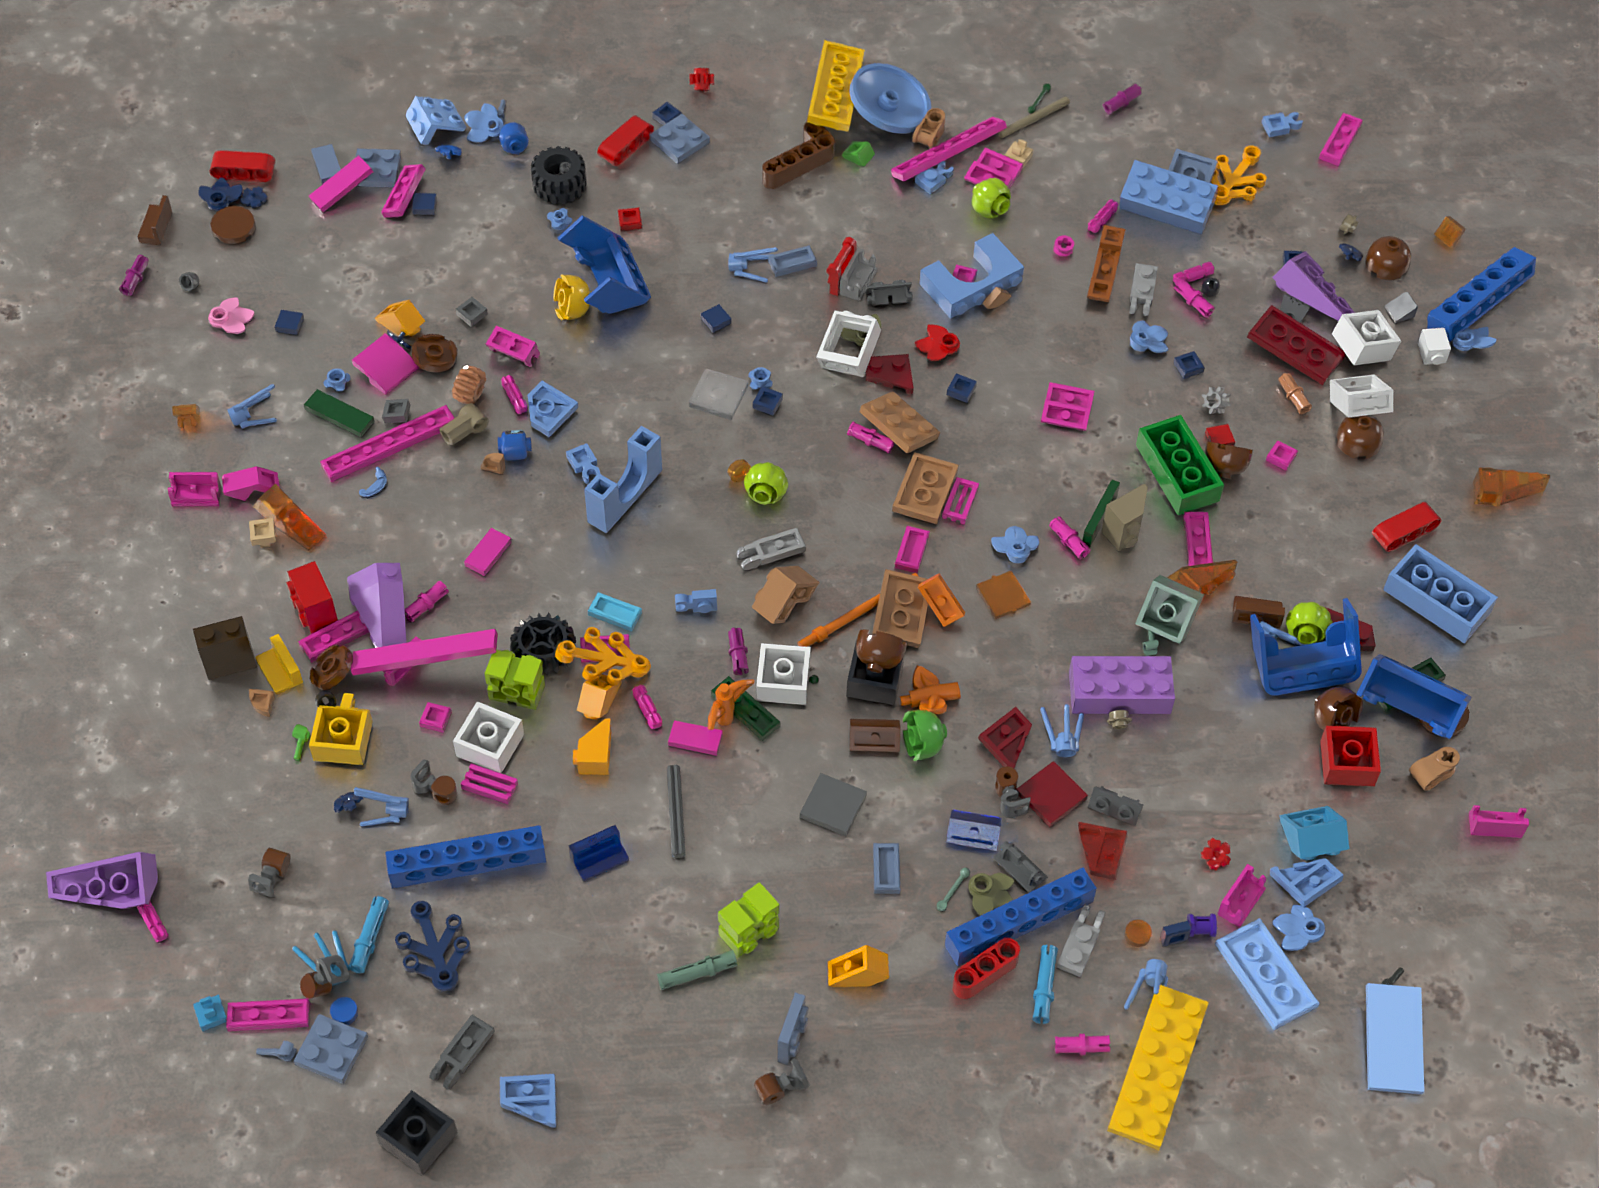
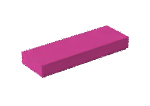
[1319,113,1363,166]
[309,155,373,212]
[381,164,426,218]
[1183,512,1214,575]
[298,610,369,663]
[226,998,310,1031]

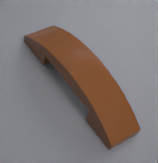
[1087,225,1126,302]

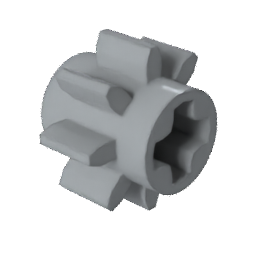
[1202,386,1232,414]

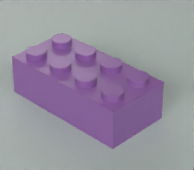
[1069,656,1175,714]

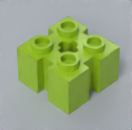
[484,649,545,710]
[718,882,780,957]

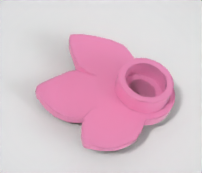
[208,297,255,334]

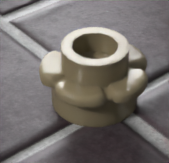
[1339,213,1359,234]
[1107,710,1132,729]

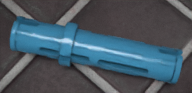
[348,896,389,974]
[1032,945,1058,1024]

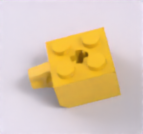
[309,693,373,765]

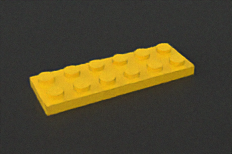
[807,40,865,132]
[1107,985,1209,1150]

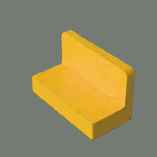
[255,634,303,695]

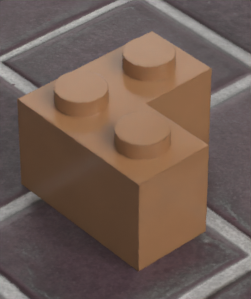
[752,566,820,624]

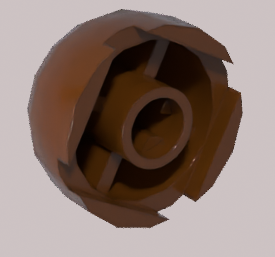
[1365,236,1411,281]
[1336,415,1384,459]
[1205,441,1253,479]
[856,629,907,673]
[1314,687,1363,731]

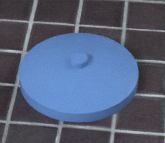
[849,63,931,134]

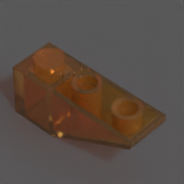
[1474,467,1550,506]
[253,483,326,551]
[1167,560,1238,595]

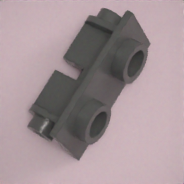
[866,280,913,306]
[1088,786,1144,826]
[993,841,1048,893]

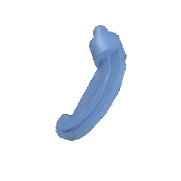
[359,467,387,497]

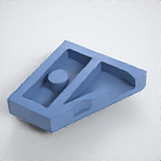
[1270,858,1343,907]
[500,1074,556,1128]

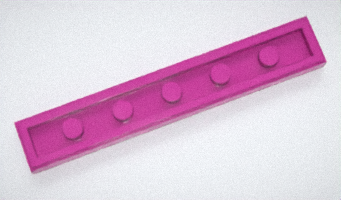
[891,116,1007,181]
[320,405,455,482]
[350,629,498,675]

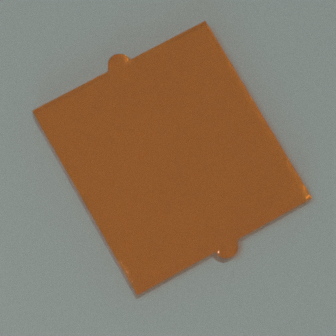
[976,571,1031,619]

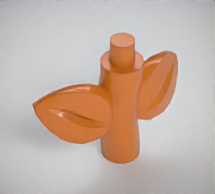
[900,665,961,714]
[707,679,755,731]

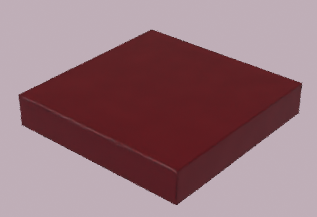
[1016,761,1088,827]

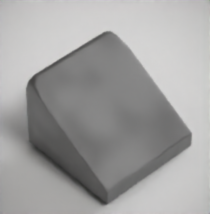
[1384,292,1418,323]

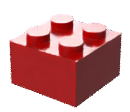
[286,561,338,634]
[1320,726,1381,786]

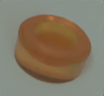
[727,459,751,483]
[1124,919,1152,947]

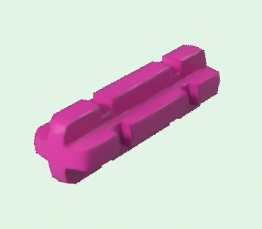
[1087,199,1119,233]
[1173,262,1215,286]
[501,375,528,414]
[632,685,663,729]
[136,901,169,942]

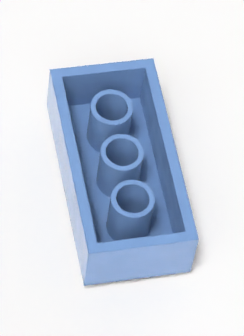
[1119,160,1218,234]
[1383,544,1498,644]

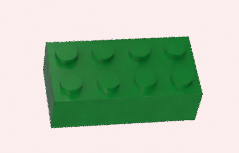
[1136,415,1224,515]

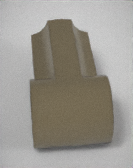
[440,403,489,445]

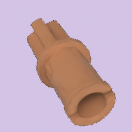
[1278,373,1312,414]

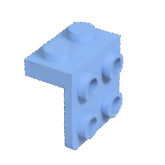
[405,96,466,145]

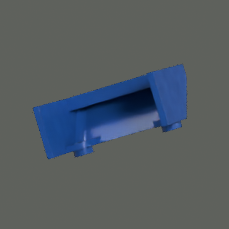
[558,215,651,314]
[1250,598,1362,696]
[1356,654,1472,739]

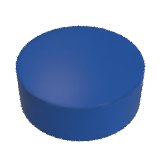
[330,997,358,1025]

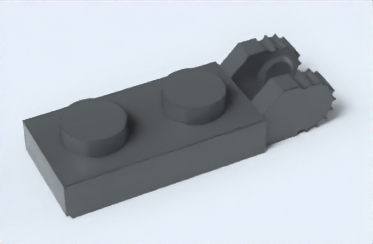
[429,1014,495,1090]

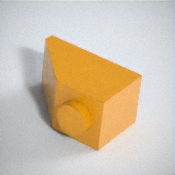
[375,300,425,337]
[576,674,622,719]
[573,718,612,775]
[828,945,889,987]

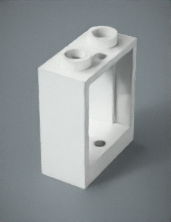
[816,311,881,377]
[1330,375,1393,417]

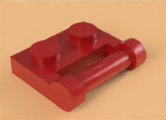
[826,237,857,296]

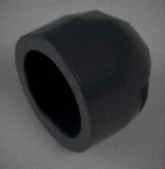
[1201,277,1220,297]
[315,690,337,707]

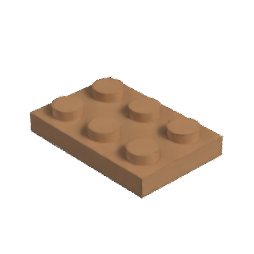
[859,391,940,453]
[892,452,959,524]
[872,569,928,648]

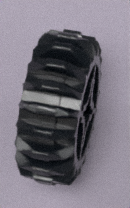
[510,612,576,676]

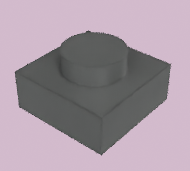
[455,297,488,327]
[382,399,411,423]

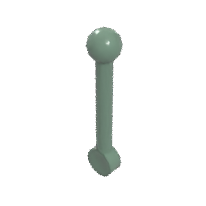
[937,867,970,912]

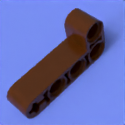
[762,122,835,189]

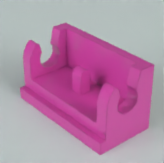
[486,326,540,367]
[168,472,222,507]
[1469,805,1529,838]
[1217,864,1266,928]

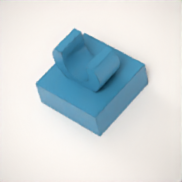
[193,995,227,1031]

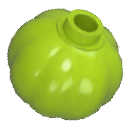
[972,178,1011,218]
[744,462,789,505]
[1286,602,1332,645]

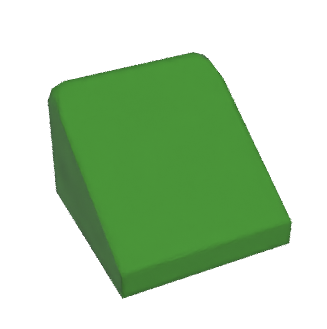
[842,141,875,167]

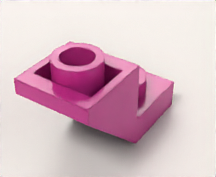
[222,466,280,501]

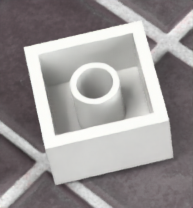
[1332,310,1401,365]
[756,643,811,705]
[453,702,524,773]

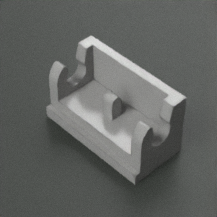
[840,248,878,301]

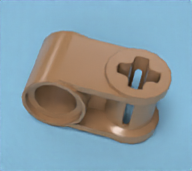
[912,108,945,149]
[1409,747,1460,791]

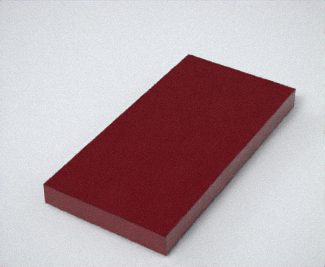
[1247,305,1346,385]

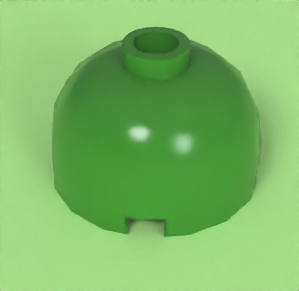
[903,710,947,761]

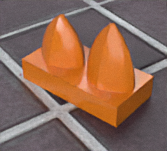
[918,573,965,627]

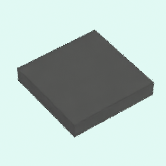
[800,773,867,836]

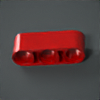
[597,115,654,167]
[209,150,276,182]
[1372,502,1442,552]
[953,938,1020,999]

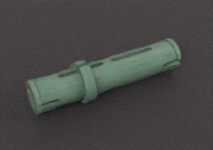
[657,950,738,990]

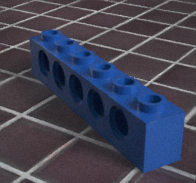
[1427,247,1536,342]
[385,825,546,889]
[945,867,1097,967]

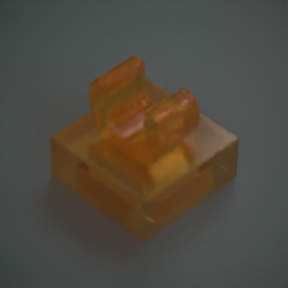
[1434,216,1466,247]
[172,404,200,428]

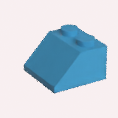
[1279,806,1349,860]

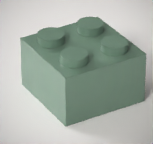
[1135,575,1204,644]

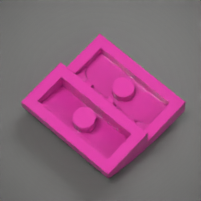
[964,147,1023,188]
[352,333,419,395]
[1041,382,1095,431]

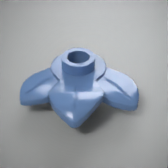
[464,103,504,143]
[1130,321,1168,353]
[1453,327,1496,351]
[991,526,1039,563]
[1272,905,1325,951]

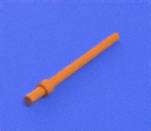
[797,573,919,647]

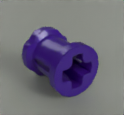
[1187,914,1217,937]

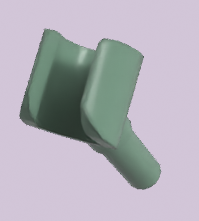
[1143,630,1159,656]

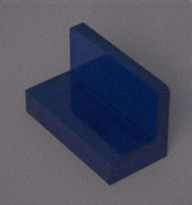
[946,810,1002,851]
[568,825,629,881]

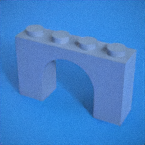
[920,233,1024,319]
[584,426,662,533]

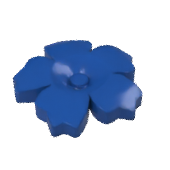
[435,145,462,159]

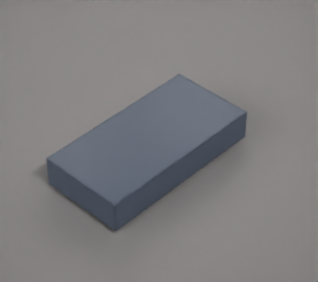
[311,144,341,184]
[768,245,817,277]
[873,843,900,894]

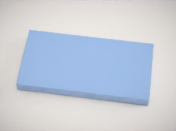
[1215,918,1320,1030]
[1366,983,1424,1094]

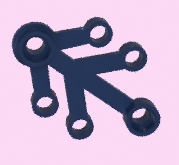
[395,901,471,992]

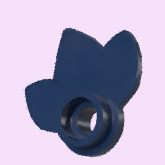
[198,178,243,211]

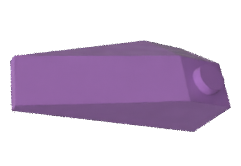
[1272,251,1355,321]
[347,563,406,648]
[46,852,158,909]

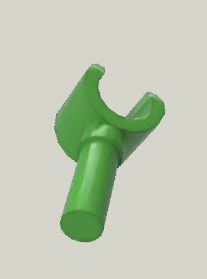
[292,724,310,761]

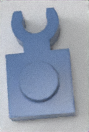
[1262,112,1303,137]
[915,161,954,194]
[566,443,600,484]
[675,589,717,613]

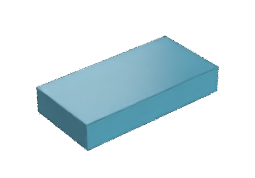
[588,592,642,632]

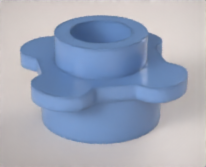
[547,208,572,230]
[749,367,773,390]
[324,368,351,392]

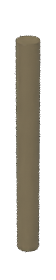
[998,97,1070,139]

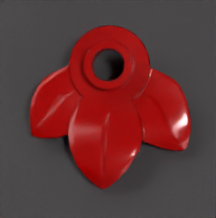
[915,324,960,361]

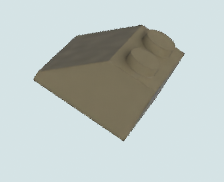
[1101,484,1148,552]

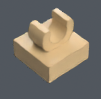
[1004,139,1033,168]
[249,518,276,548]

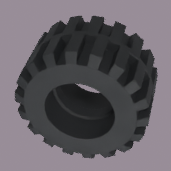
[531,146,587,204]

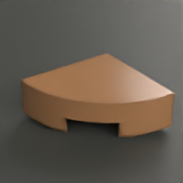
[982,287,1012,309]
[481,453,506,474]
[249,689,275,717]

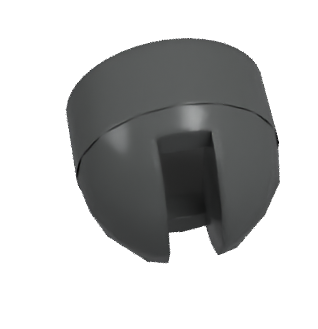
[179,272,200,291]

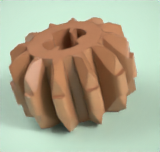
[452,365,486,404]

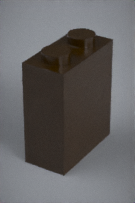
[193,616,257,680]

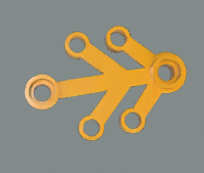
[1211,145,1267,205]
[555,627,651,686]

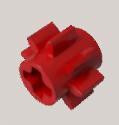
[689,68,714,91]

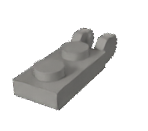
[1130,263,1158,316]
[736,528,806,570]
[1056,904,1106,977]

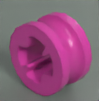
[1054,235,1074,257]

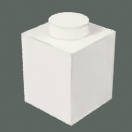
[1418,328,1451,365]

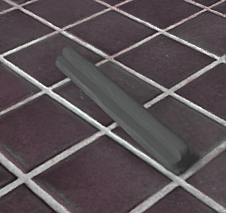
[667,765,685,858]

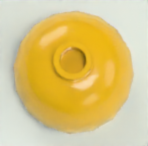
[553,275,592,320]

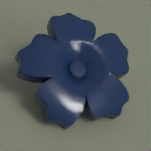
[240,186,268,208]
[1339,243,1364,261]
[387,330,411,349]
[333,792,364,813]

